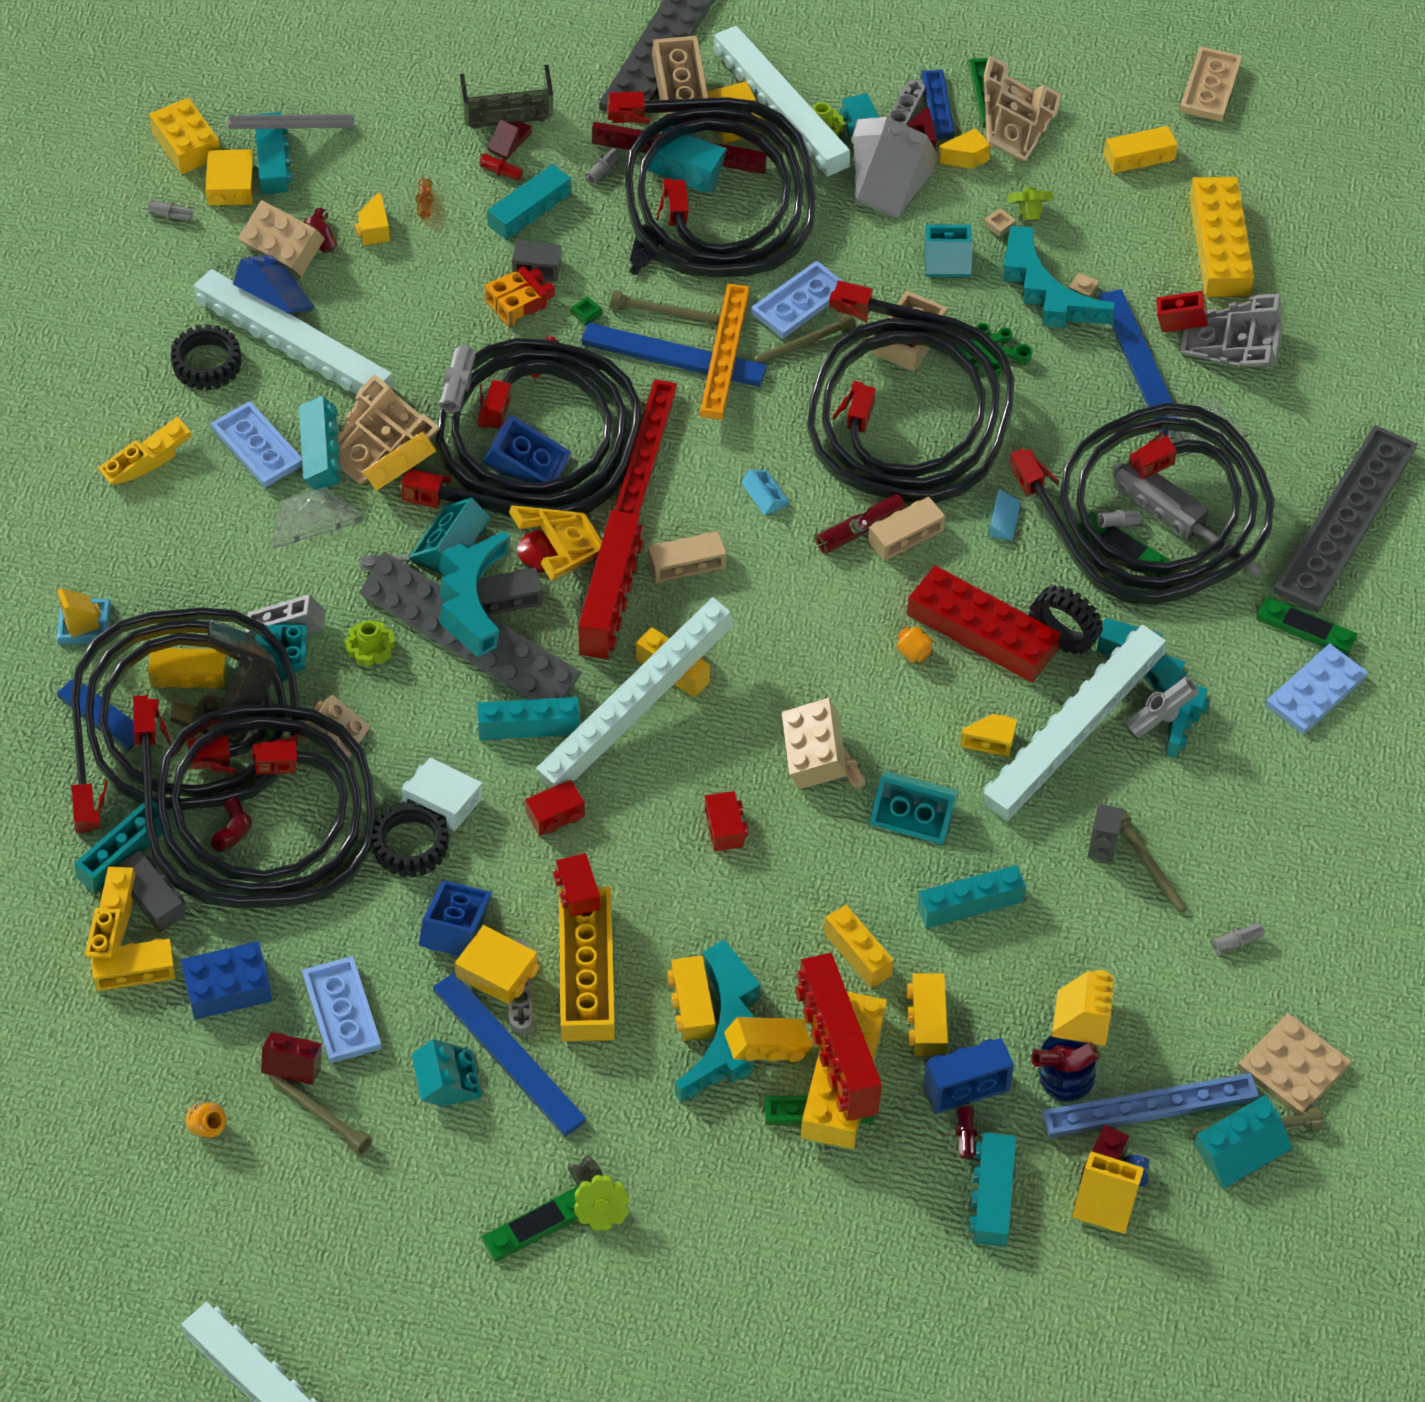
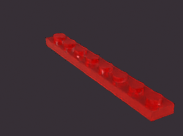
[615,379,677,515]

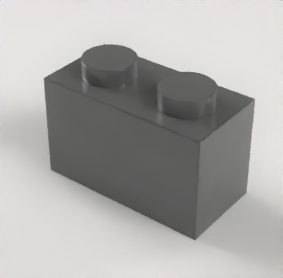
[512,240,562,281]
[1087,804,1124,862]

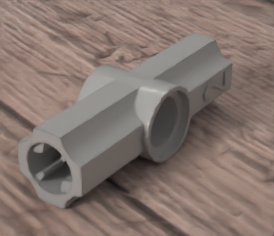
[440,345,475,414]
[1126,676,1199,738]

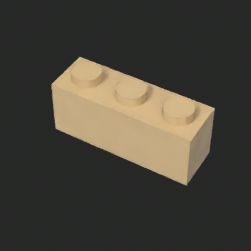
[868,497,945,561]
[648,531,726,583]

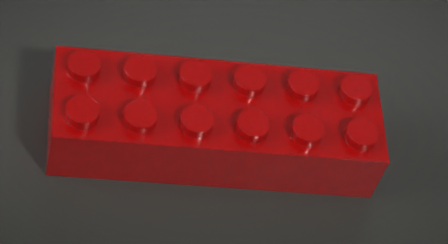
[578,510,643,660]
[907,565,1061,683]
[795,952,882,1121]

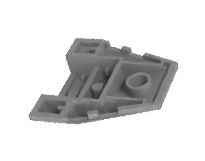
[851,117,938,219]
[1180,293,1283,367]

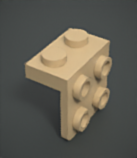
[297,694,369,758]

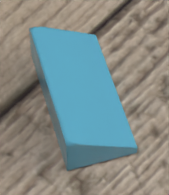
[742,470,790,515]
[989,490,1021,541]

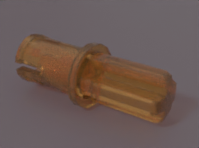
[416,178,433,219]

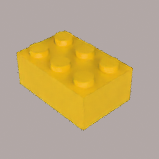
[149,97,220,175]

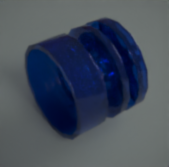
[1039,1035,1097,1102]

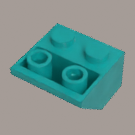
[924,224,972,277]
[255,625,307,682]
[411,1039,482,1106]

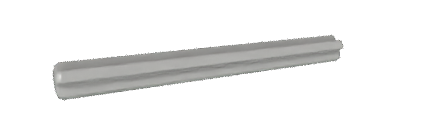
[226,114,354,129]

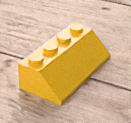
[1052,970,1114,1046]

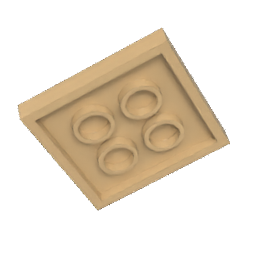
[1237,1013,1351,1115]

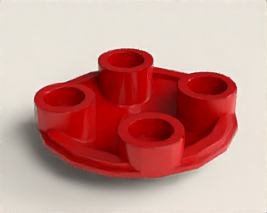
[517,530,559,573]

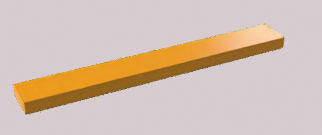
[700,283,750,420]

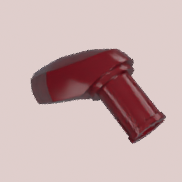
[304,208,338,253]
[211,797,252,852]
[1031,1043,1101,1072]

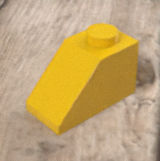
[938,128,991,169]
[355,193,390,246]
[57,588,102,638]
[960,714,1017,757]

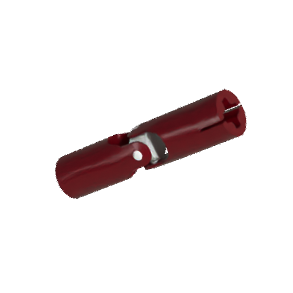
[815,494,906,554]

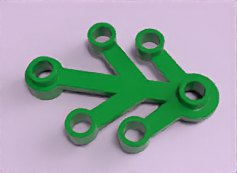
[956,323,1033,377]

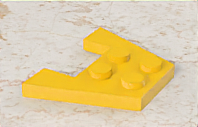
[509,505,602,581]

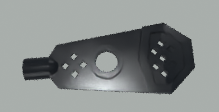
[630,224,666,275]

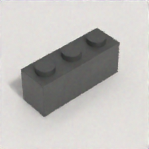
[476,568,543,615]
[113,850,186,933]

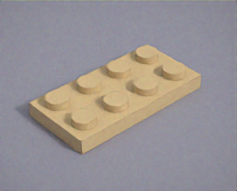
[1179,46,1242,122]

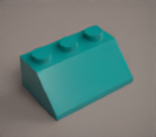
[647,127,727,193]
[409,498,491,573]
[869,771,960,845]
[1193,1095,1292,1189]

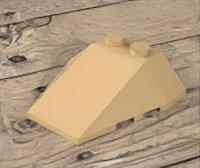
[984,56,1062,162]
[338,374,441,485]

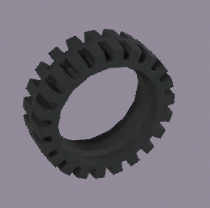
[171,324,242,390]
[1029,585,1103,654]
[372,801,449,877]

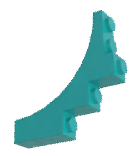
[1004,226,1115,328]
[439,531,511,657]
[1096,618,1210,758]
[675,940,761,1102]

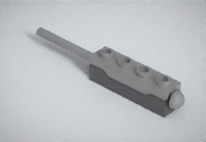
[1112,462,1263,578]

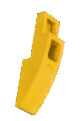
[98,416,193,485]
[85,867,136,959]

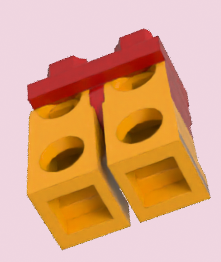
[484,266,555,328]

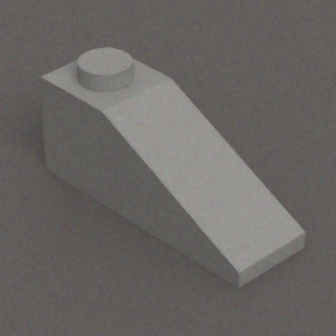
[245,594,326,635]

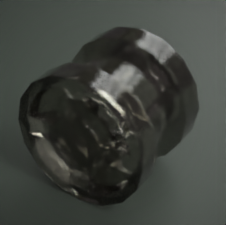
[569,1155,603,1186]

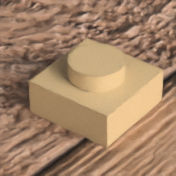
[984,208,1016,238]
[1069,272,1099,298]

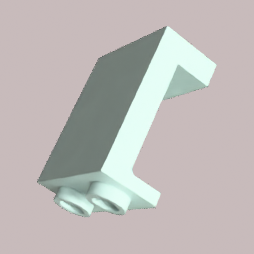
[401,758,482,831]

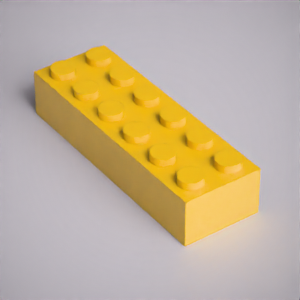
[1189,177,1254,297]
[559,887,615,1042]
[800,992,887,1149]

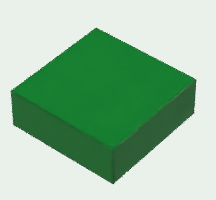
[570,296,603,326]

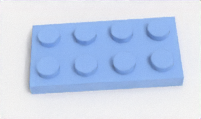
[751,261,844,339]
[210,401,303,488]
[1265,643,1368,735]
[302,956,382,1064]

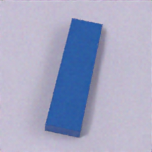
[921,70,955,139]
[57,678,135,751]

